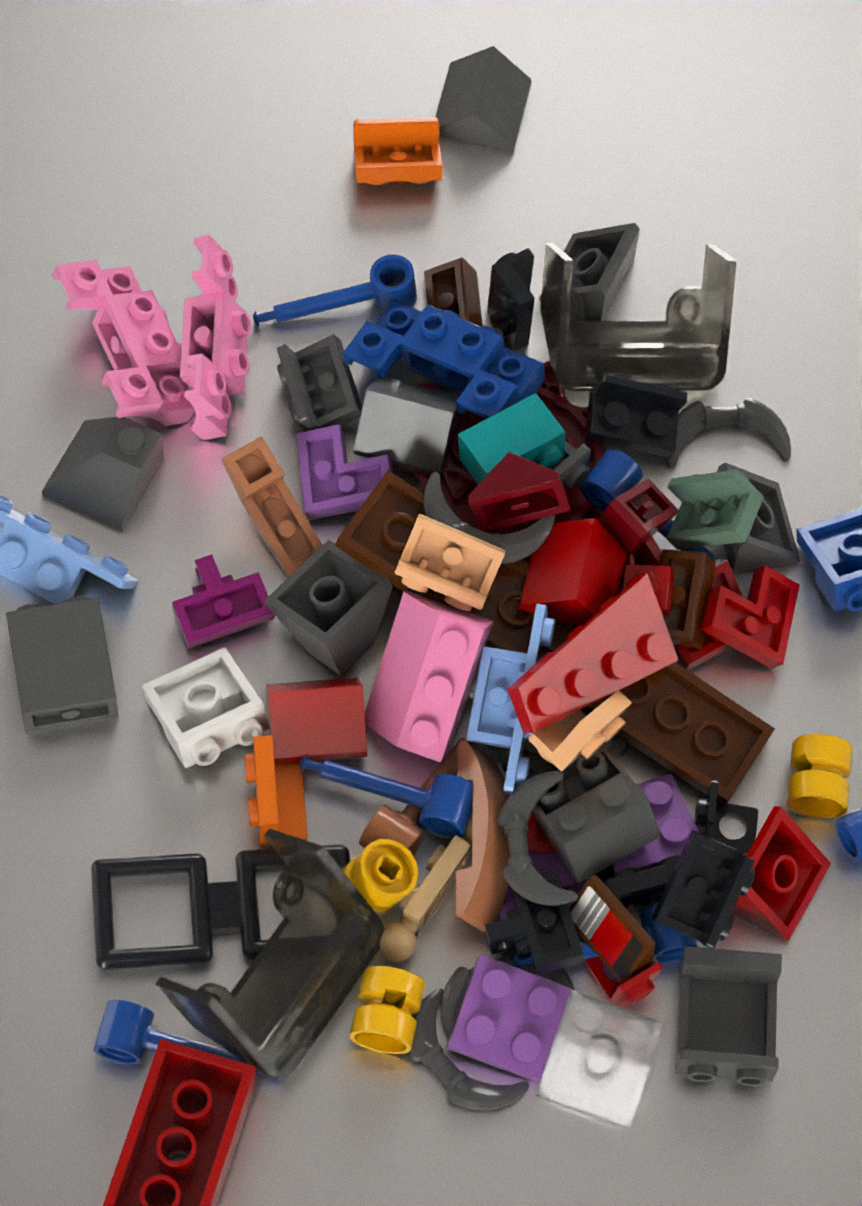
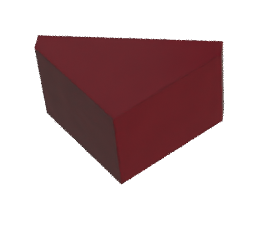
[468,452,571,532]
[598,478,680,557]

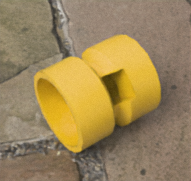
[786,734,853,819]
[334,839,418,921]
[349,966,425,1054]

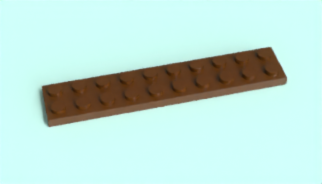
[335,470,775,807]

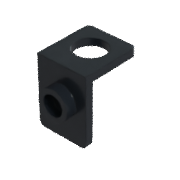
[694,780,758,853]

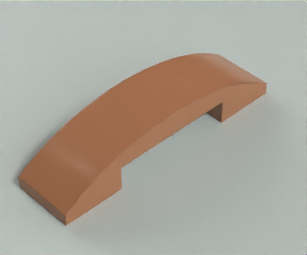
[222,436,323,578]
[456,740,510,932]

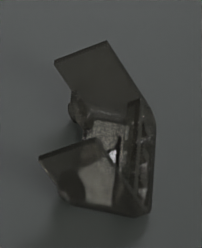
[541,243,737,391]
[155,829,384,1080]

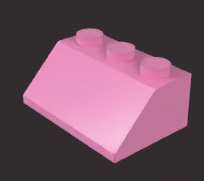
[365,590,493,763]

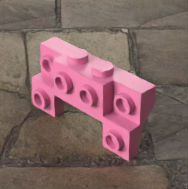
[180,235,251,440]
[52,260,195,426]

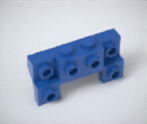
[343,300,546,419]

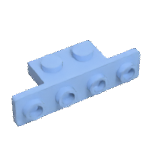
[0,495,138,604]
[467,604,555,796]

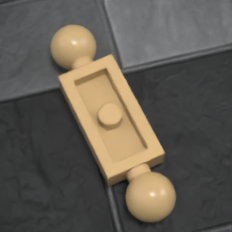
[378,812,473,962]

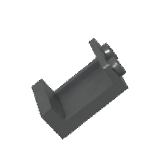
[6,596,119,732]
[675,946,782,1086]

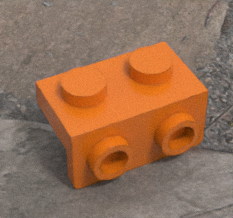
[353,117,442,185]
[245,735,308,847]

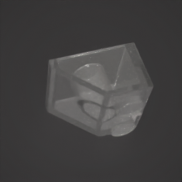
[536,990,666,1130]

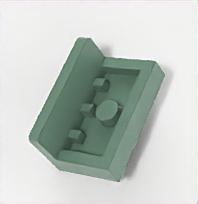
[666,470,764,550]

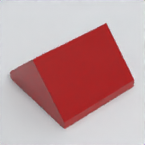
[518,518,627,627]
[266,677,367,764]
[731,806,831,941]

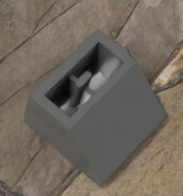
[532,745,661,884]

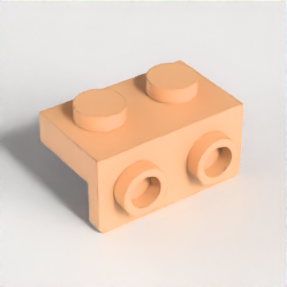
[394,514,506,611]
[528,690,632,772]

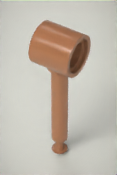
[359,738,474,856]

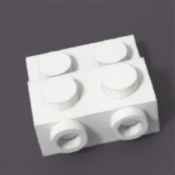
[141,647,270,768]

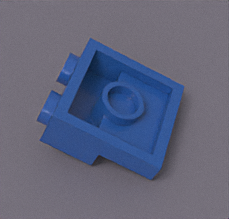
[796,508,862,611]

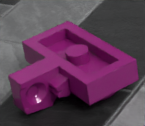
[172,554,275,649]

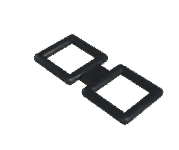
[91,844,358,970]

